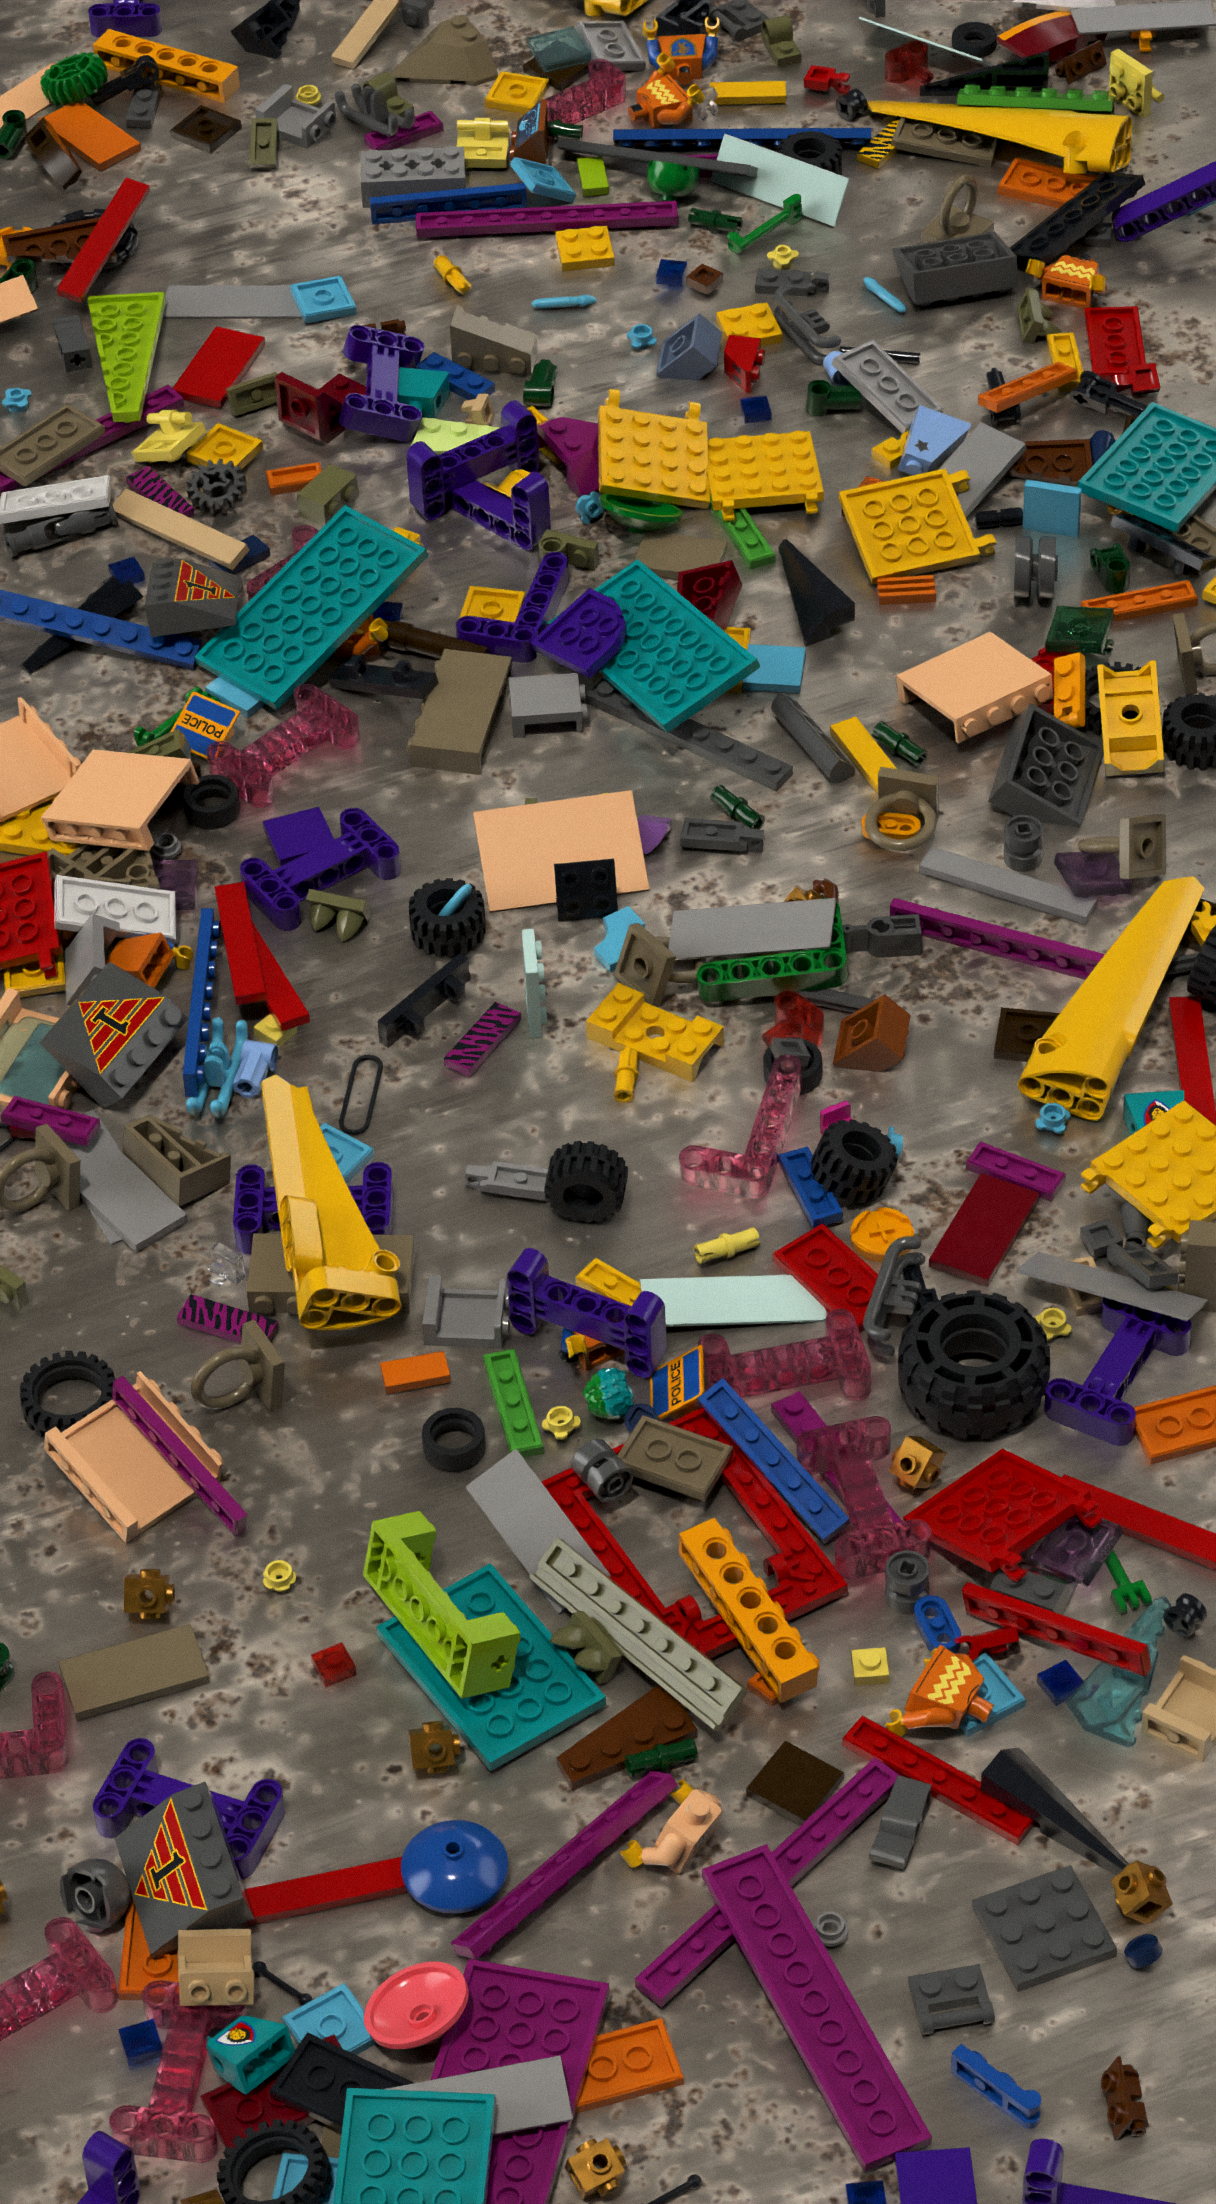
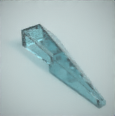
[1065,1595,1171,1748]

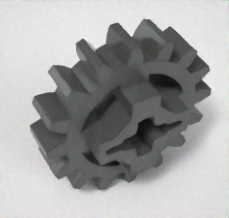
[186,459,247,515]

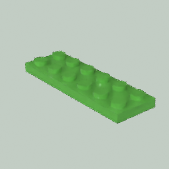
[957,84,1114,112]

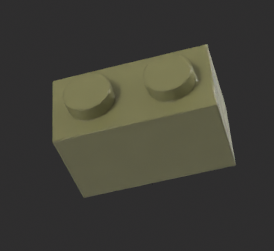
[297,464,359,526]

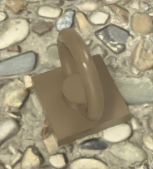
[921,174,994,242]
[1172,612,1216,694]
[865,767,940,851]
[1078,814,1166,879]
[614,923,707,1007]
[0,1123,81,1213]
[191,1320,285,1412]

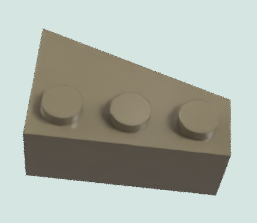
[450,305,538,376]
[123,1115,231,1206]
[1178,1220,1216,1312]

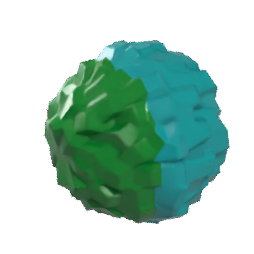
[582,1367,635,1420]

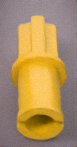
[433,255,471,295]
[613,1047,639,1103]

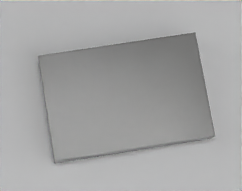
[575,21,646,71]

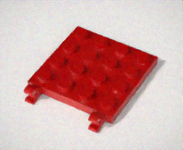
[0,851,62,980]
[903,1448,1102,1582]

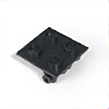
[554,858,618,921]

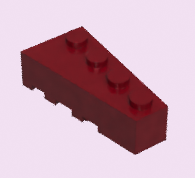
[677,560,743,632]

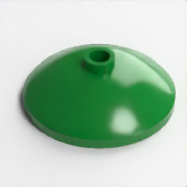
[599,493,683,534]

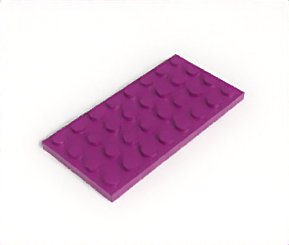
[430,1959,610,2204]

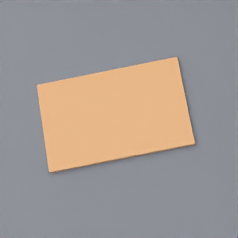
[473,790,650,912]

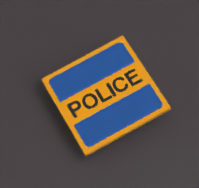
[170,691,241,762]
[650,1345,704,1421]

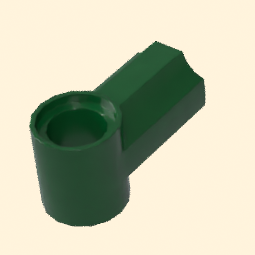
[0,110,28,160]
[523,359,558,407]
[806,380,861,417]

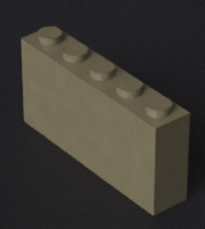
[407,649,513,775]
[247,1233,415,1315]

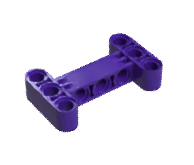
[88,0,162,37]
[339,325,425,442]
[406,400,539,521]
[240,808,401,931]
[233,1162,394,1254]
[507,1248,667,1378]
[1044,1297,1192,1446]
[92,1738,285,1880]

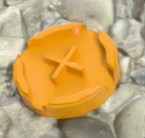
[850,1207,914,1262]

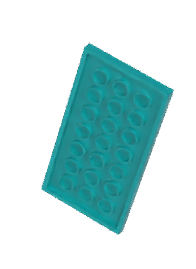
[194,505,429,710]
[547,559,760,733]

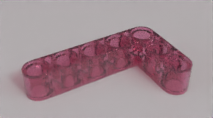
[679,1054,803,1198]
[0,1671,69,1780]

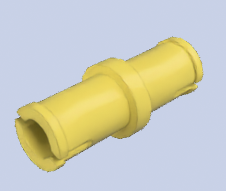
[693,1227,760,1264]

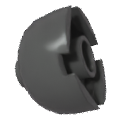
[60,1859,130,1933]

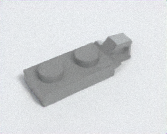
[465,1161,548,1201]

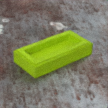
[577,156,609,197]

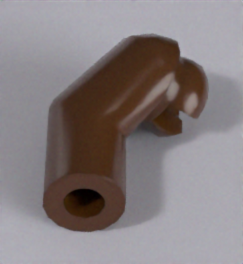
[813,878,839,904]

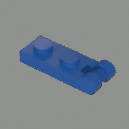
[951,2043,1041,2129]

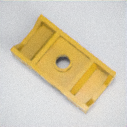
[1097,660,1165,776]
[586,983,724,1082]

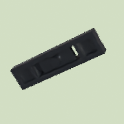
[1110,514,1216,576]
[328,654,438,699]
[377,953,470,1048]

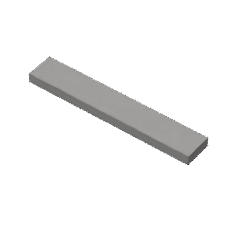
[919,846,1098,925]

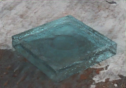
[526,26,591,72]

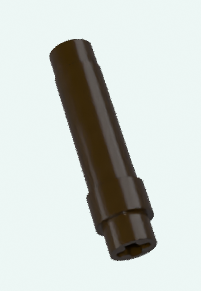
[379,620,491,659]

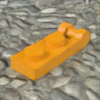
[1054,652,1085,729]

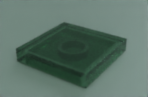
[1045,606,1114,654]

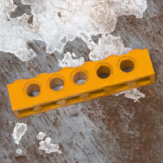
[93,29,240,103]
[678,1517,820,1703]

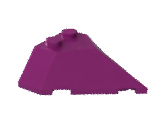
[537,417,599,498]

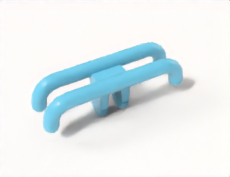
[186,1017,248,1119]

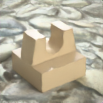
[461,394,495,426]

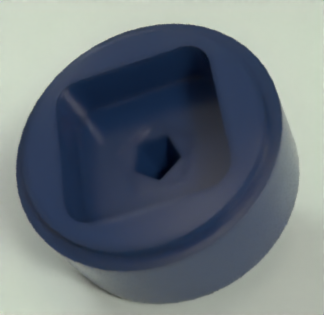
[625,1403,659,1433]
[1124,1934,1163,1968]

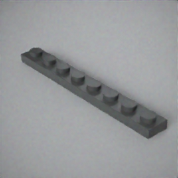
[586,678,793,791]

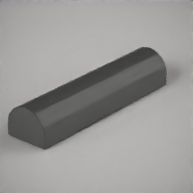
[771,693,856,783]

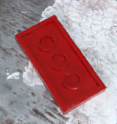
[1084,306,1146,381]
[173,326,265,409]
[772,1223,892,1337]

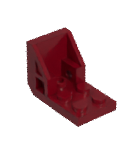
[275,372,366,444]

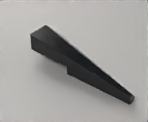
[230,0,301,59]
[656,0,711,36]
[920,51,1049,96]
[778,539,855,647]
[19,575,144,673]
[981,1747,1129,1876]

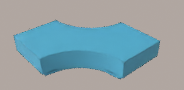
[594,906,645,973]

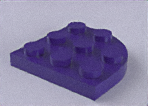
[530,588,626,678]

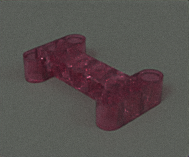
[207,684,360,808]
[698,1309,871,1401]
[796,1416,931,1579]
[0,1917,118,2041]
[109,1980,248,2163]

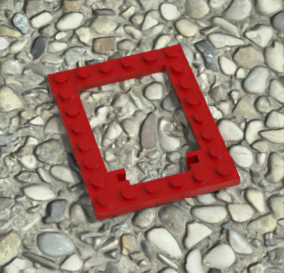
[541,1407,848,1659]

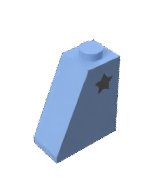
[898,405,971,475]

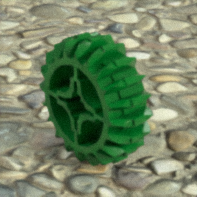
[40,52,108,105]

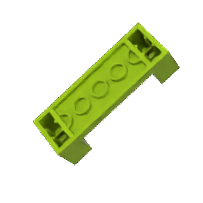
[363,1511,521,1699]

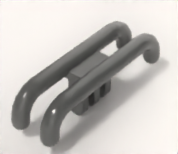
[773,284,841,365]
[863,1236,925,1358]

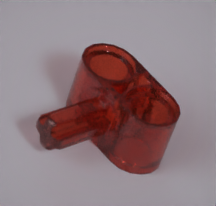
[885,40,934,85]
[762,990,824,1047]

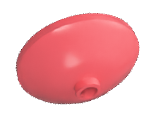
[364,1961,469,2049]

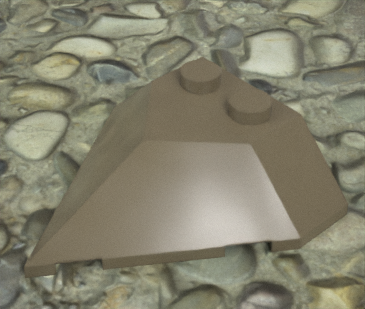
[389,15,498,86]
[47,844,160,889]

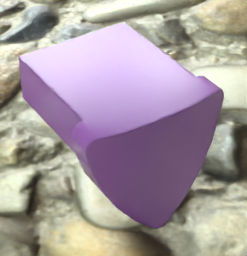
[637,815,672,854]

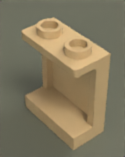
[1141,1655,1216,1762]
[177,1929,254,2006]

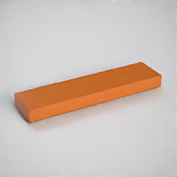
[978,361,1077,413]
[1080,580,1198,627]

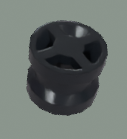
[836,89,868,121]
[1163,1593,1207,1638]

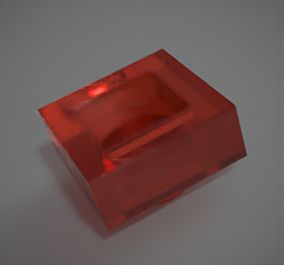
[311,1642,357,1688]

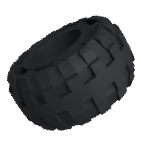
[898,1290,1050,1439]

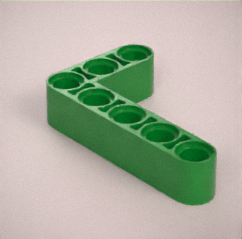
[696,898,848,1002]

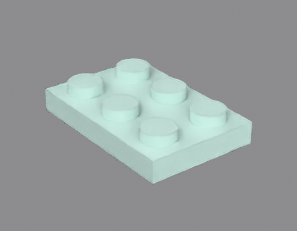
[521,929,547,1038]

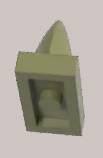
[1017,288,1062,344]
[225,372,278,416]
[306,889,372,942]
[550,1611,622,1684]

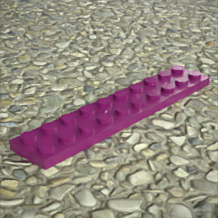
[701,1844,932,2172]

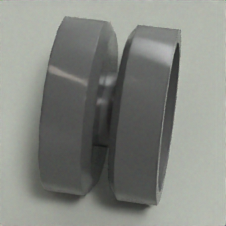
[1014,535,1058,599]

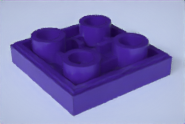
[262,806,334,867]
[895,2147,977,2204]

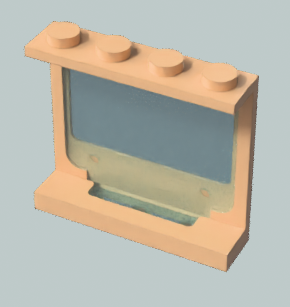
[0,988,82,1109]

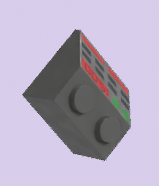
[989,1561,1078,1615]

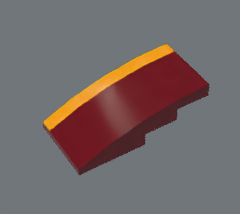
[996,11,1107,62]

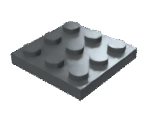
[972,1865,1117,1992]

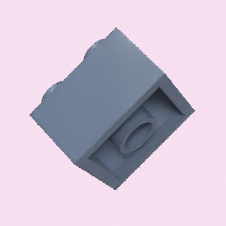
[656,313,723,380]

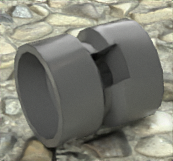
[1004,815,1043,872]
[571,1439,633,1502]
[885,1550,930,1615]

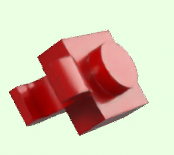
[803,65,851,95]
[1111,363,1161,396]
[954,1627,1019,1661]

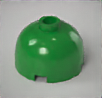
[647,160,700,201]

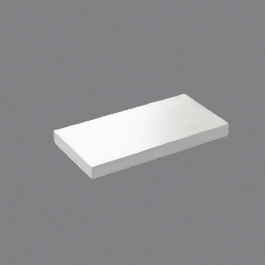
[0,475,112,524]
[54,875,176,943]

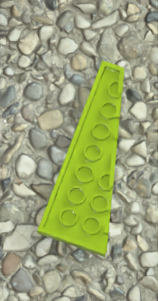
[87,292,166,423]

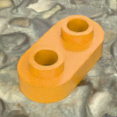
[861,812,921,840]

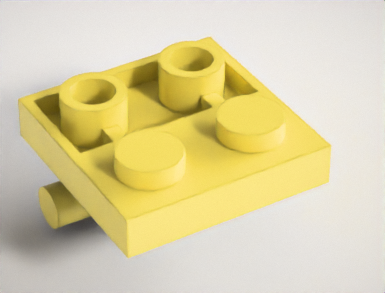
[1108,49,1164,118]
[456,117,510,169]
[131,410,206,463]

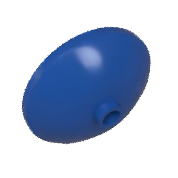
[401,1820,508,1913]

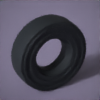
[952,22,997,58]

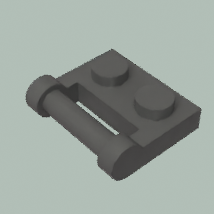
[706,0,770,42]
[908,1964,995,2035]

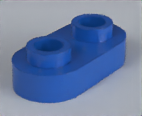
[914,1595,961,1653]

